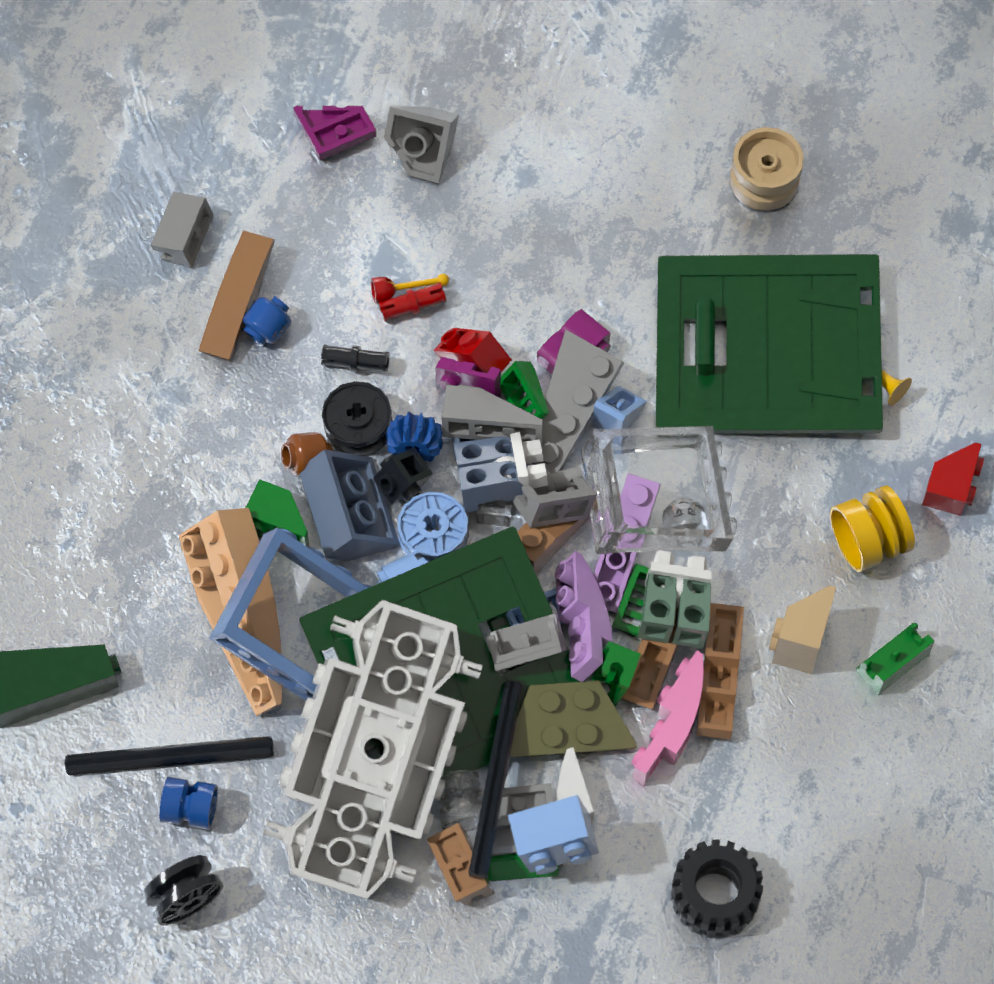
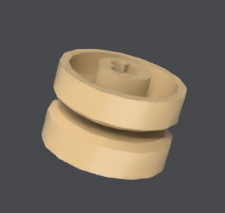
[730,127,804,211]

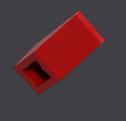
[433,328,512,373]
[922,442,984,516]

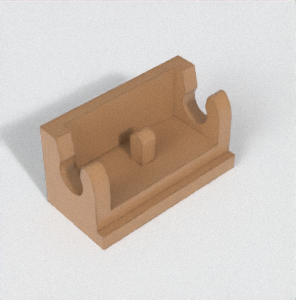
[427,823,495,905]

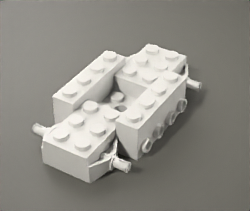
[262,600,483,899]

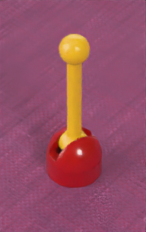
[370,274,449,304]

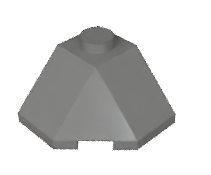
[384,105,459,183]

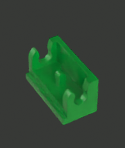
[856,622,935,695]
[591,641,641,706]

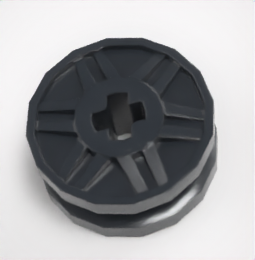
[322,381,393,456]
[142,855,224,926]

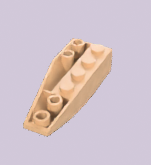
[178,508,282,716]

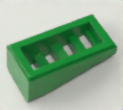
[500,361,549,420]
[612,563,649,637]

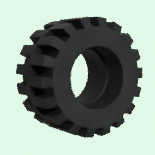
[671,839,764,938]

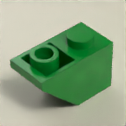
[245,479,309,547]

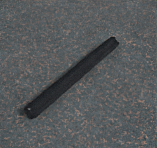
[468,681,523,880]
[64,736,274,775]

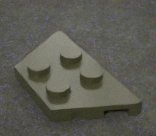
[510,681,637,758]

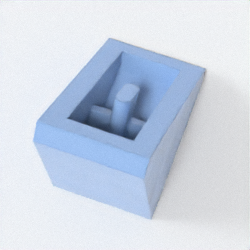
[592,386,647,442]

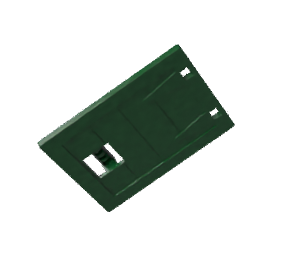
[656,254,883,434]
[299,526,581,784]

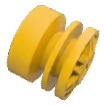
[830,485,915,572]

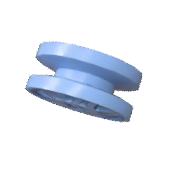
[397,492,469,562]

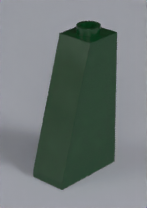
[0,644,122,728]

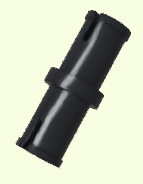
[321,344,390,373]

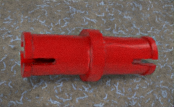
[378,282,447,322]

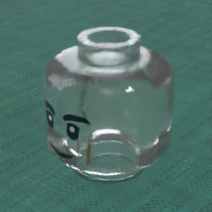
[662,498,708,549]

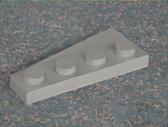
[531,330,624,473]

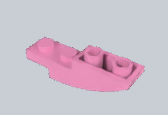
[631,651,704,786]

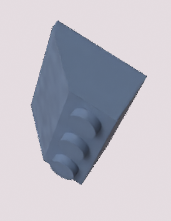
[300,449,400,561]

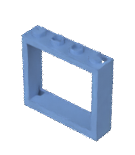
[209,528,371,701]

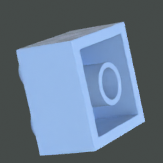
[508,795,599,875]

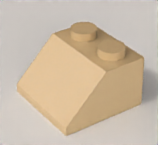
[768,586,836,674]

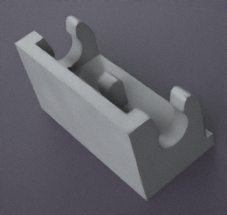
[151,192,214,268]
[513,477,597,528]
[487,613,568,671]

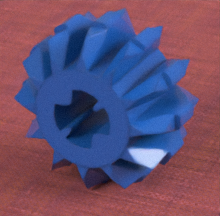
[386,412,443,462]

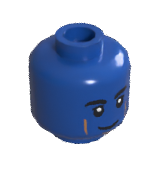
[243,296,291,346]

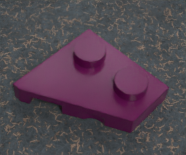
[293,106,377,161]
[435,357,501,398]

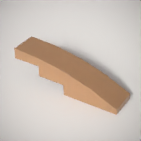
[198,230,275,361]
[696,603,744,740]
[621,607,679,710]

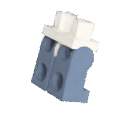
[453,432,548,513]

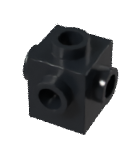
[373,447,433,505]

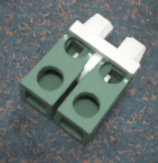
[637,550,712,649]

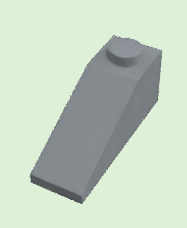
[441,385,543,445]

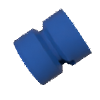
[159,777,218,830]

